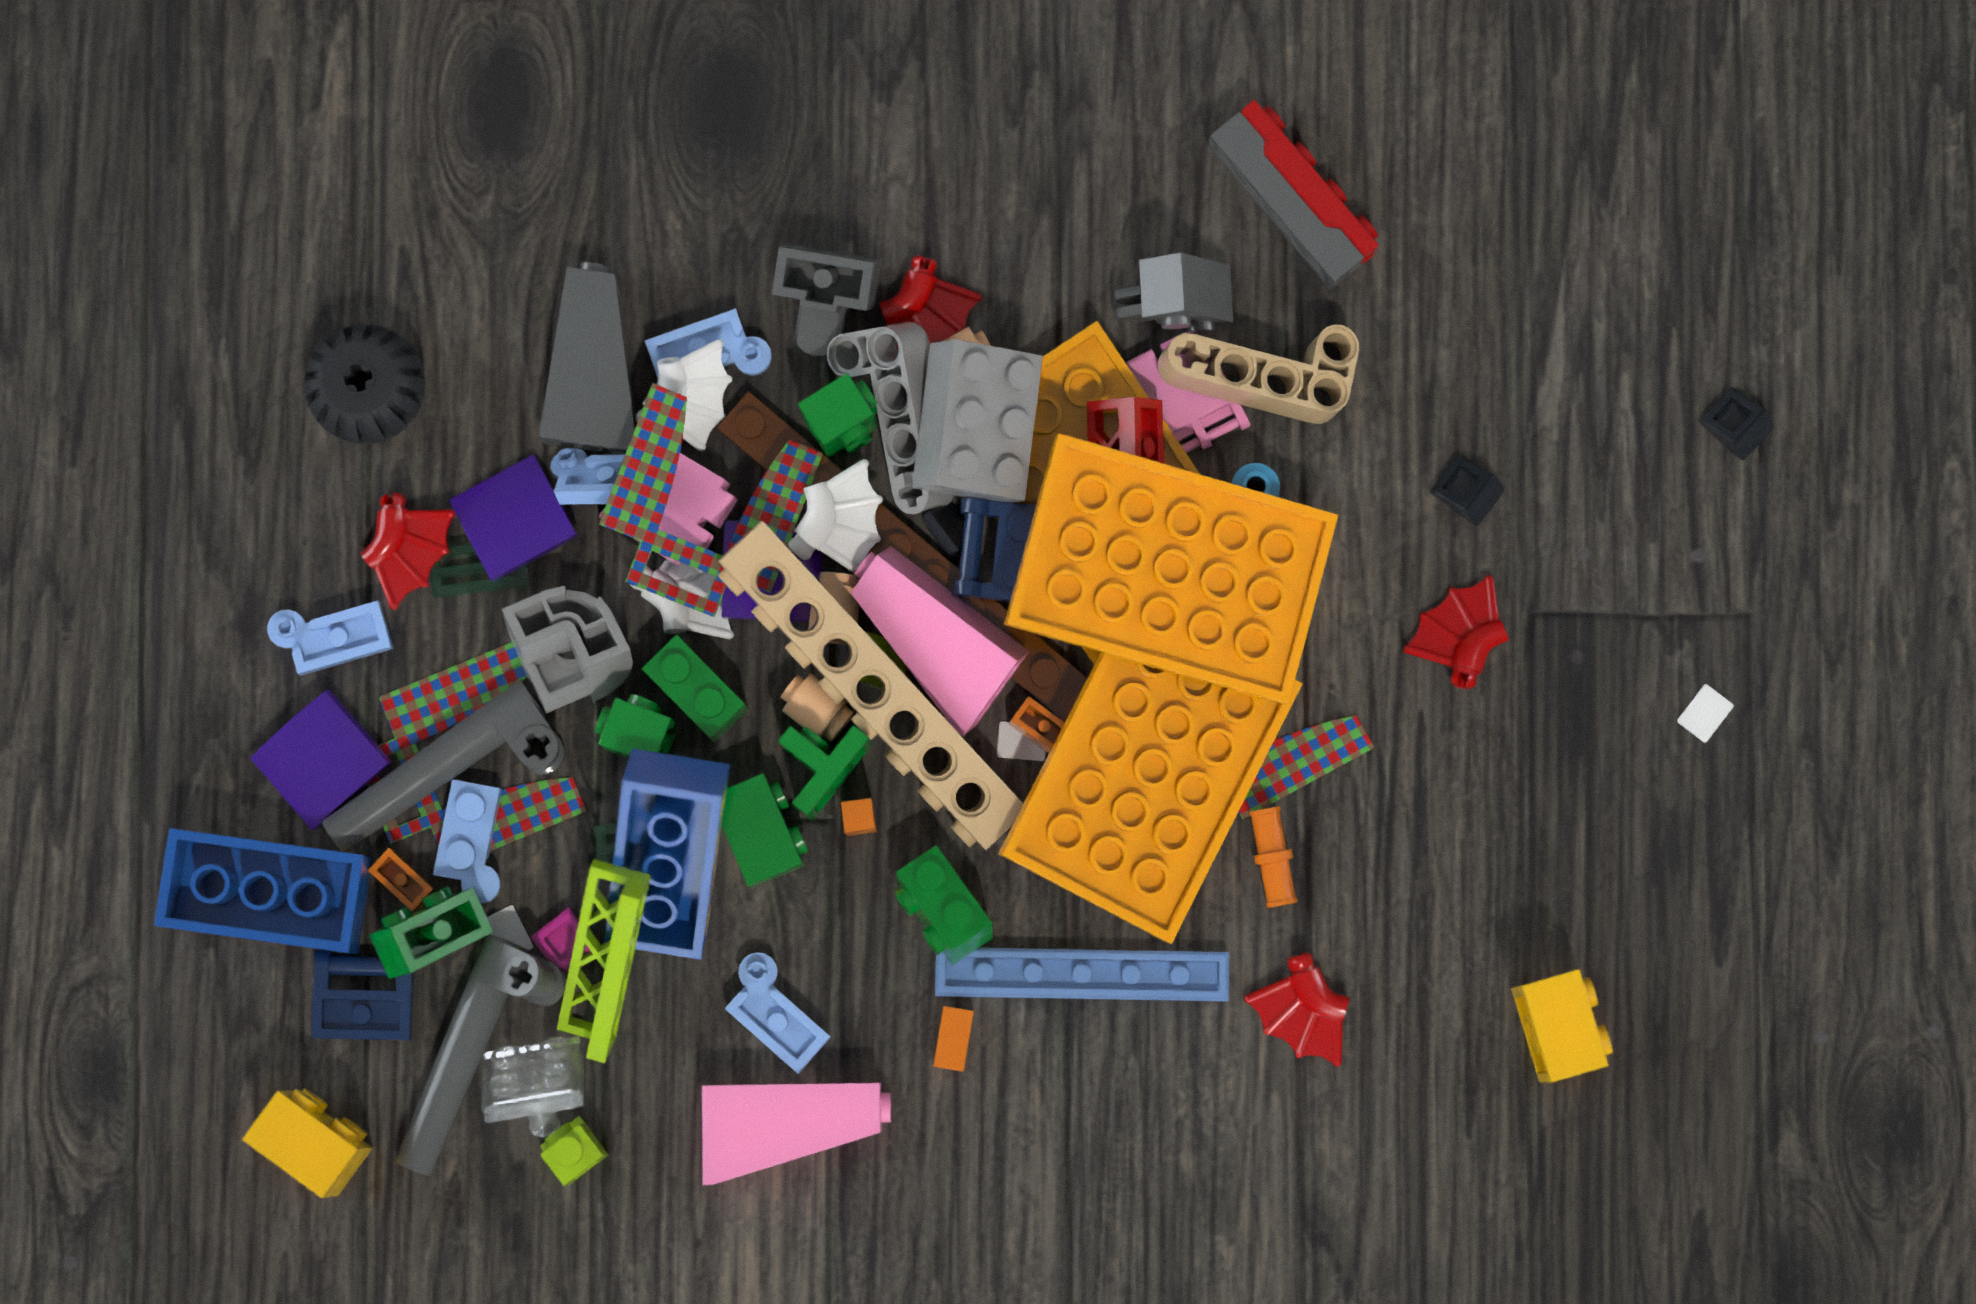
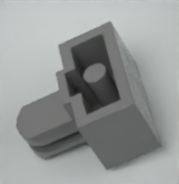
[772,244,882,356]
[1115,252,1233,335]

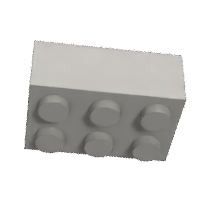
[912,339,1043,502]

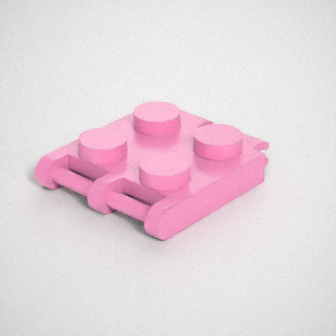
[1125,332,1251,453]
[599,453,738,566]

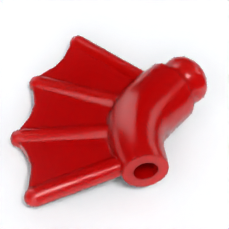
[878,255,982,352]
[360,493,456,610]
[1403,575,1509,690]
[1244,952,1350,1067]

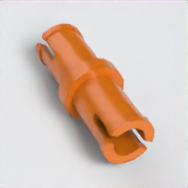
[1249,806,1298,908]

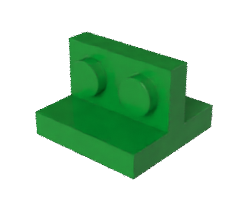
[778,725,873,821]

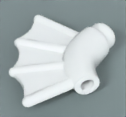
[635,339,732,452]
[788,459,883,573]
[630,559,734,639]

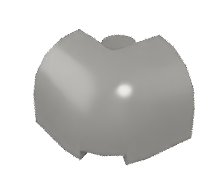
[502,586,633,713]

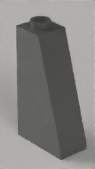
[539,262,637,455]

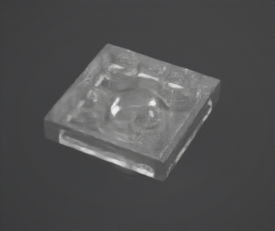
[482,1036,584,1137]

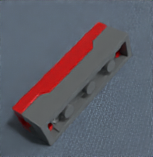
[1208,99,1379,291]

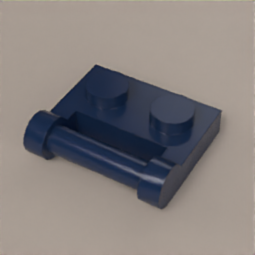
[952,498,1036,602]
[311,950,416,1041]

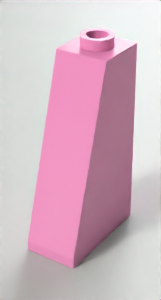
[851,546,1030,737]
[702,1083,891,1185]

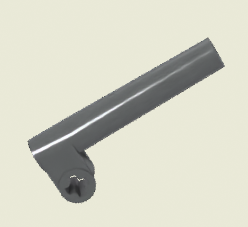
[321,680,565,852]
[394,934,566,1176]

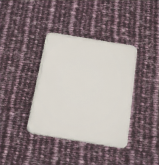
[1677,684,1734,743]
[997,721,1046,761]
[487,905,533,950]

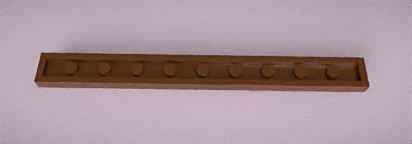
[717,391,1087,722]

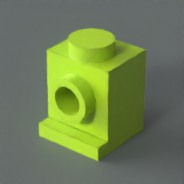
[540,1116,609,1186]

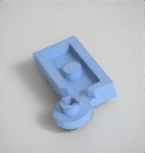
[645,309,772,377]
[550,448,625,505]
[267,600,394,676]
[433,779,502,903]
[725,952,831,1074]

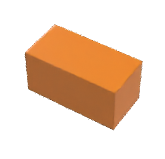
[1009,696,1065,753]
[841,798,877,836]
[368,848,437,912]
[933,1006,974,1072]

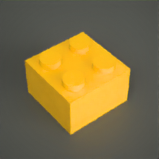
[1511,969,1612,1083]
[242,1088,373,1198]

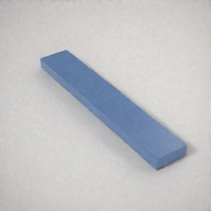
[935,948,1229,1002]

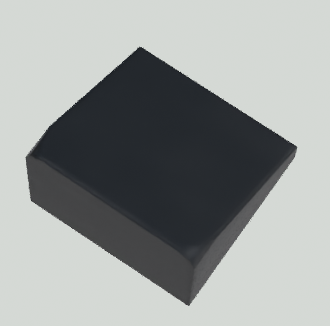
[1699,387,1774,460]
[1430,454,1504,526]
[923,502,965,560]

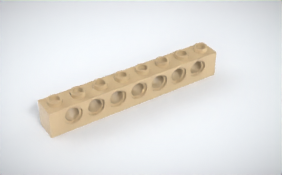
[717,521,1023,850]

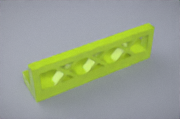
[557,860,651,1063]

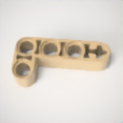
[1158,325,1359,424]

